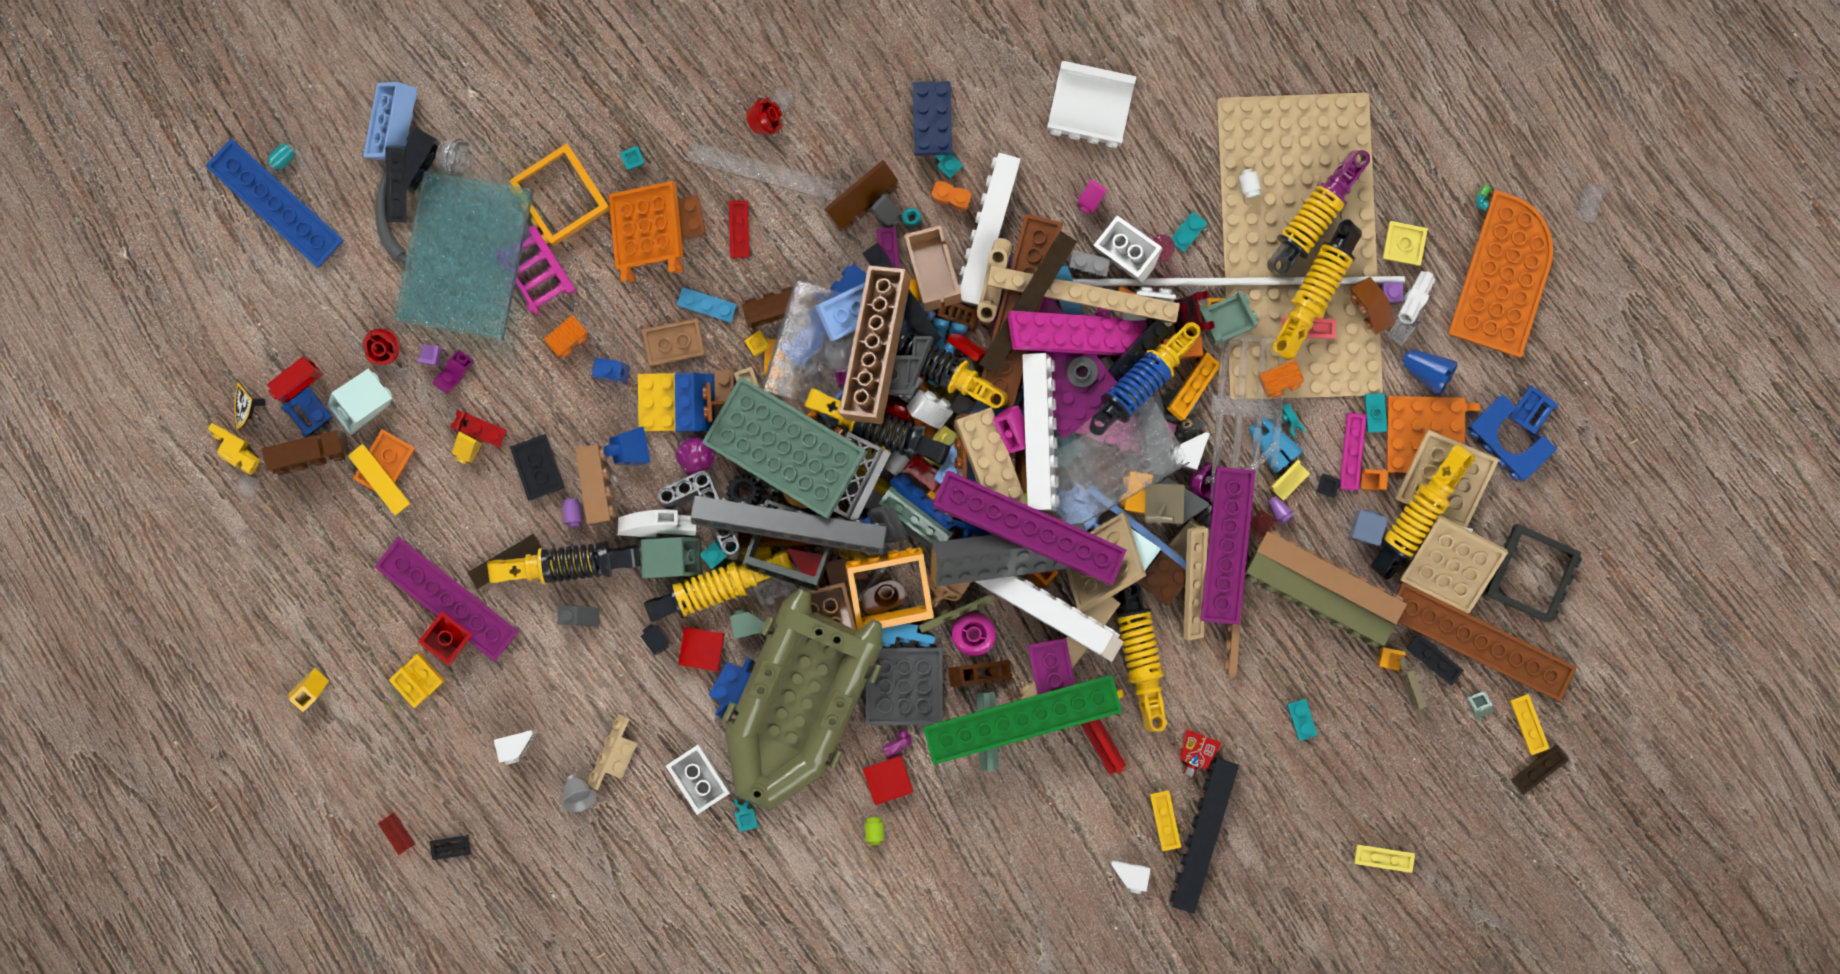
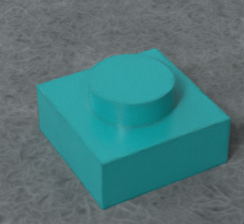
[620,146,645,171]

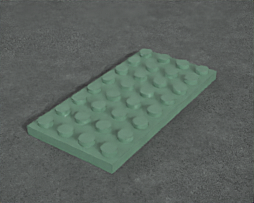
[702,376,868,519]

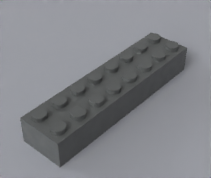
[930,523,1087,587]

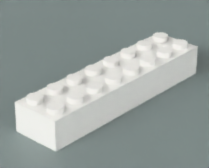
[1023,353,1060,512]
[975,575,1123,662]

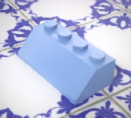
[363,82,417,161]

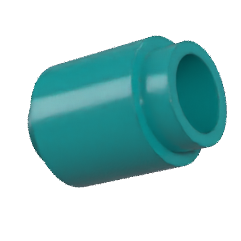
[267,143,296,170]

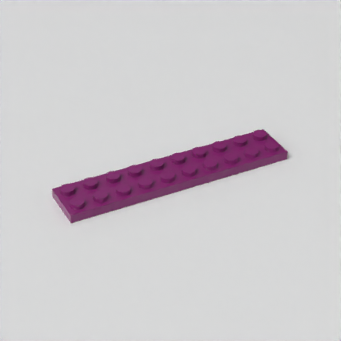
[932,470,1127,586]

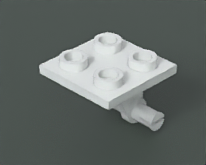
[1135,286,1176,327]

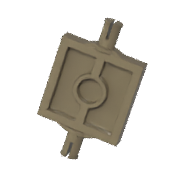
[1398,657,1428,722]

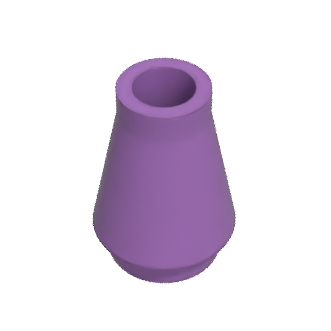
[1268,495,1294,525]

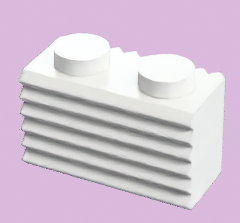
[907,390,953,430]

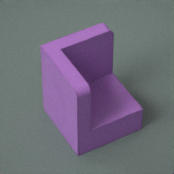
[417,344,443,367]

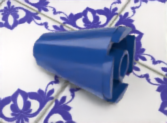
[1402,349,1458,396]

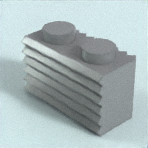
[1068,250,1111,279]

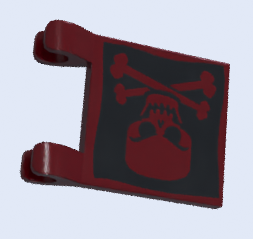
[1174,291,1215,336]

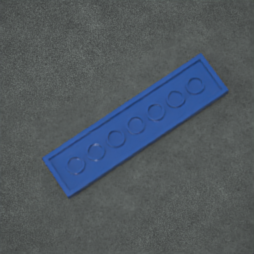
[206,138,345,268]

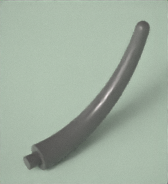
[375,171,408,263]

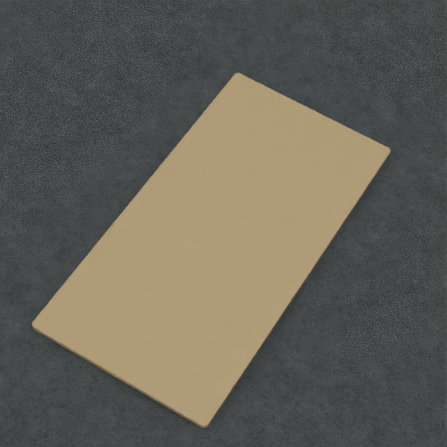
[1217,93,1383,400]

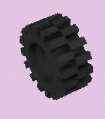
[726,474,763,506]

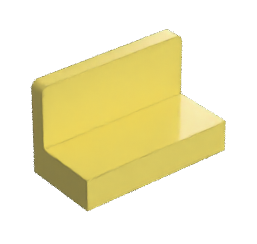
[1269,459,1310,501]

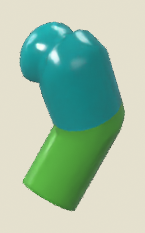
[1476,184,1492,211]

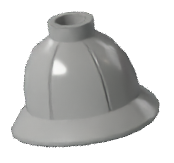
[561,774,597,813]

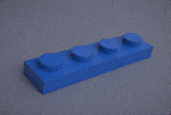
[889,473,957,532]

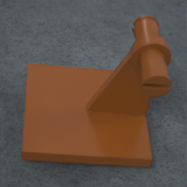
[703,382,733,423]

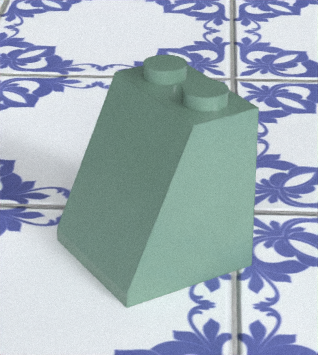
[640,537,702,578]

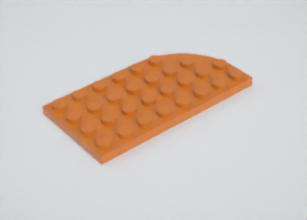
[1447,190,1553,358]

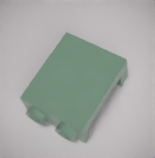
[1200,290,1258,347]

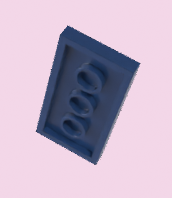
[912,81,952,156]

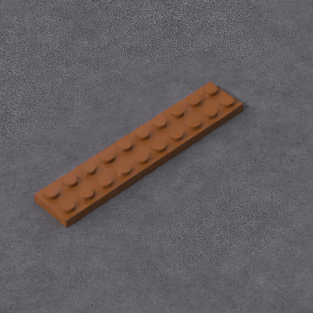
[982,213,1063,408]
[1396,582,1577,702]

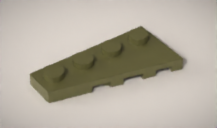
[919,593,993,633]

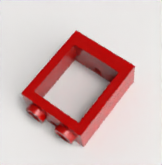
[267,356,324,403]

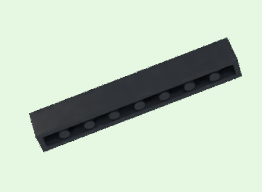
[1169,757,1239,914]

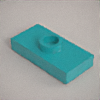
[1365,393,1387,433]

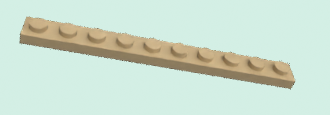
[987,266,1180,323]

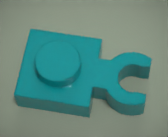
[734,799,759,833]

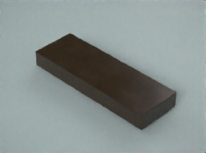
[1510,745,1569,795]

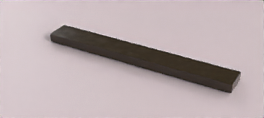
[979,231,1078,374]

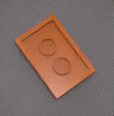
[353,429,416,492]

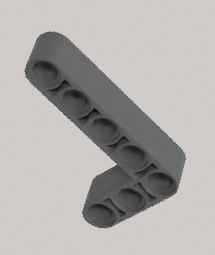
[658,471,742,560]

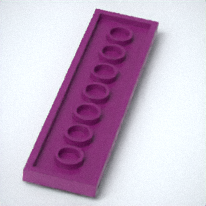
[1200,466,1256,625]
[374,537,519,662]

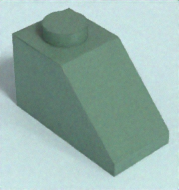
[730,609,773,639]

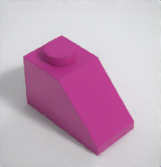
[1077,179,1107,214]
[992,405,1026,454]

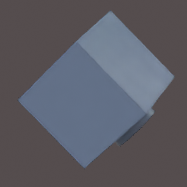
[1348,510,1388,547]

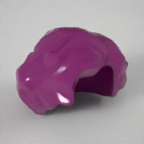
[676,438,715,476]
[1189,461,1216,502]

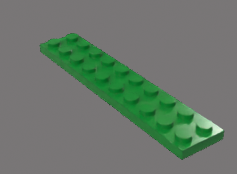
[923,674,1122,765]

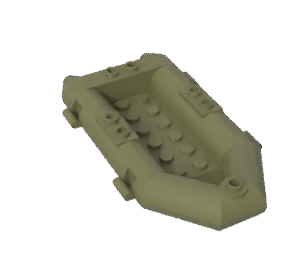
[722,588,883,811]

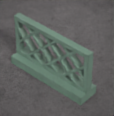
[878,487,960,544]
[976,692,999,772]

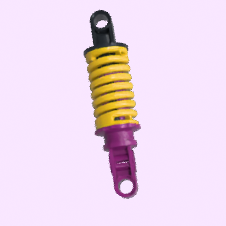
[1267,150,1370,274]

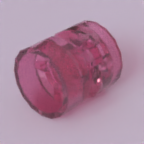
[1152,234,1175,263]

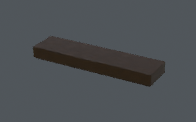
[467,534,543,589]

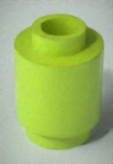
[864,817,885,845]

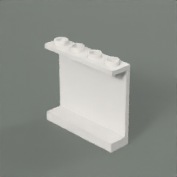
[1047,61,1136,148]

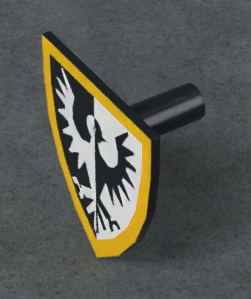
[234,382,266,430]

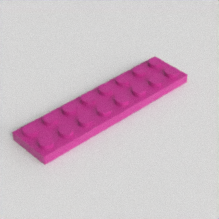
[1007,311,1147,356]

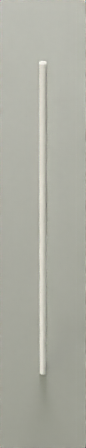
[1072,276,1405,286]

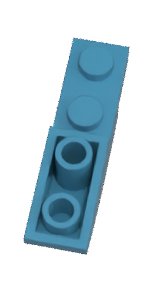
[882,624,935,647]

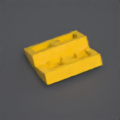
[389,652,445,708]

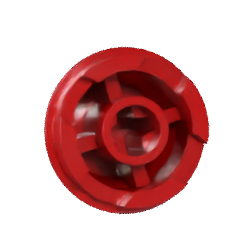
[746,97,783,134]
[362,329,400,365]

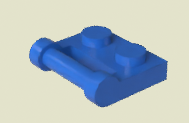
[1508,385,1558,437]
[281,387,333,438]

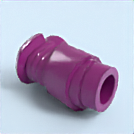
[882,730,912,757]

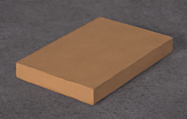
[642,318,706,367]

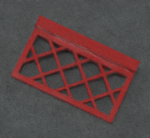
[1080,719,1127,775]

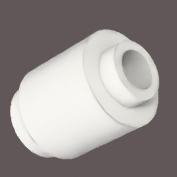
[1239,169,1261,198]

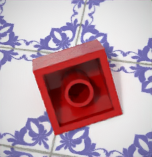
[418,611,473,667]

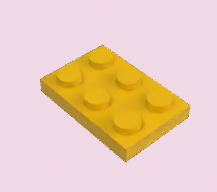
[638,373,675,432]

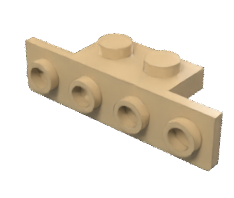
[588,714,638,790]

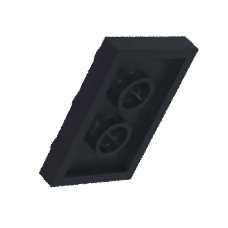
[510,434,565,501]

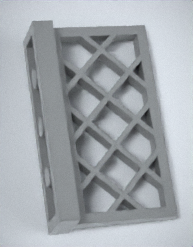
[834,432,891,521]

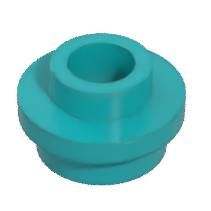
[902,208,921,227]

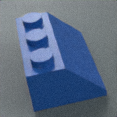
[675,373,715,433]

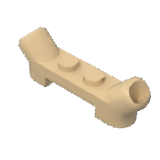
[977,238,1012,326]

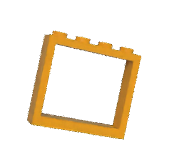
[509,143,610,247]
[845,547,934,630]

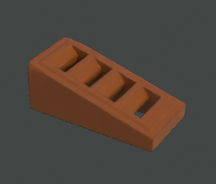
[937,303,978,329]

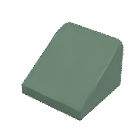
[1467,690,1493,719]

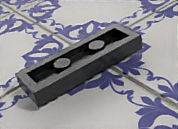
[1405,634,1464,685]

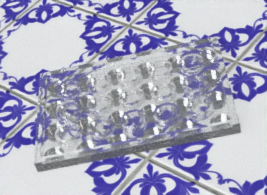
[762,279,855,402]

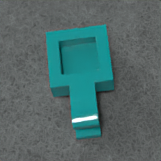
[934,155,963,180]
[1279,403,1305,438]

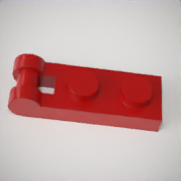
[450,410,507,448]

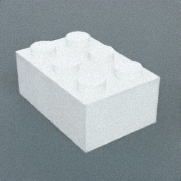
[666,744,731,815]

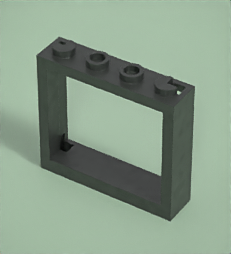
[743,500,833,591]
[1483,524,1582,623]

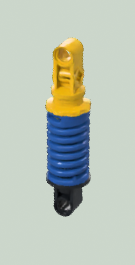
[1089,322,1201,436]

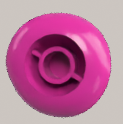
[952,612,996,657]

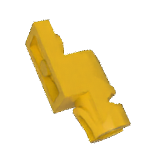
[208,423,260,475]

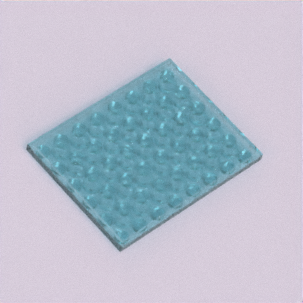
[394,171,534,341]

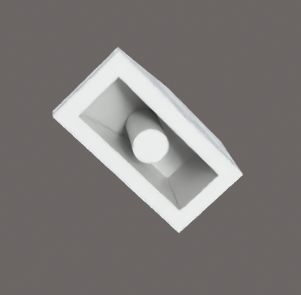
[1110,860,1151,894]

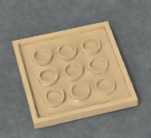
[1395,429,1499,528]
[1066,513,1146,613]
[1400,515,1508,614]

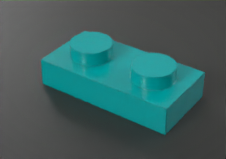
[1168,211,1207,253]
[1287,698,1318,741]

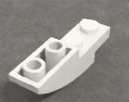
[618,510,696,538]

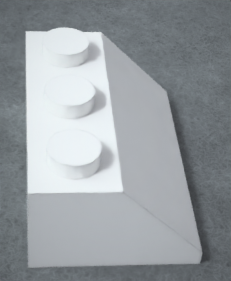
[1094,216,1162,284]

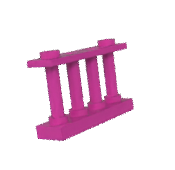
[495,225,577,316]

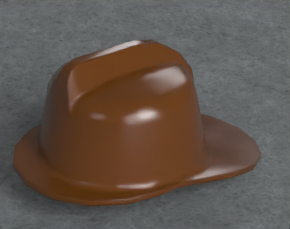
[860,579,905,615]

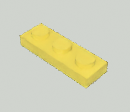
[1354,844,1415,873]

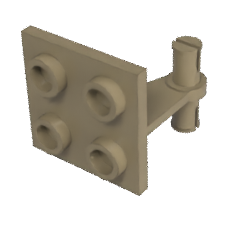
[1145,484,1185,525]

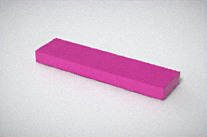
[1339,413,1367,491]

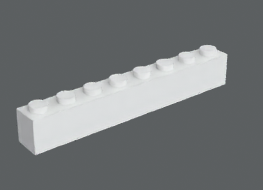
[959,153,1021,307]

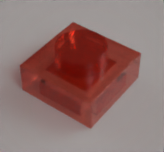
[1250,508,1276,536]

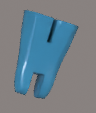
[1248,416,1304,475]

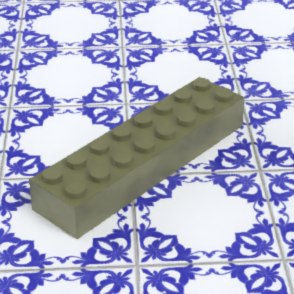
[1245,552,1395,648]

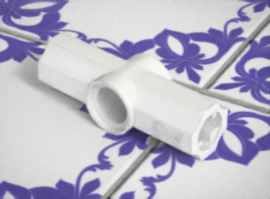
[1398,271,1435,324]

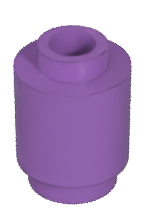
[562,499,583,527]

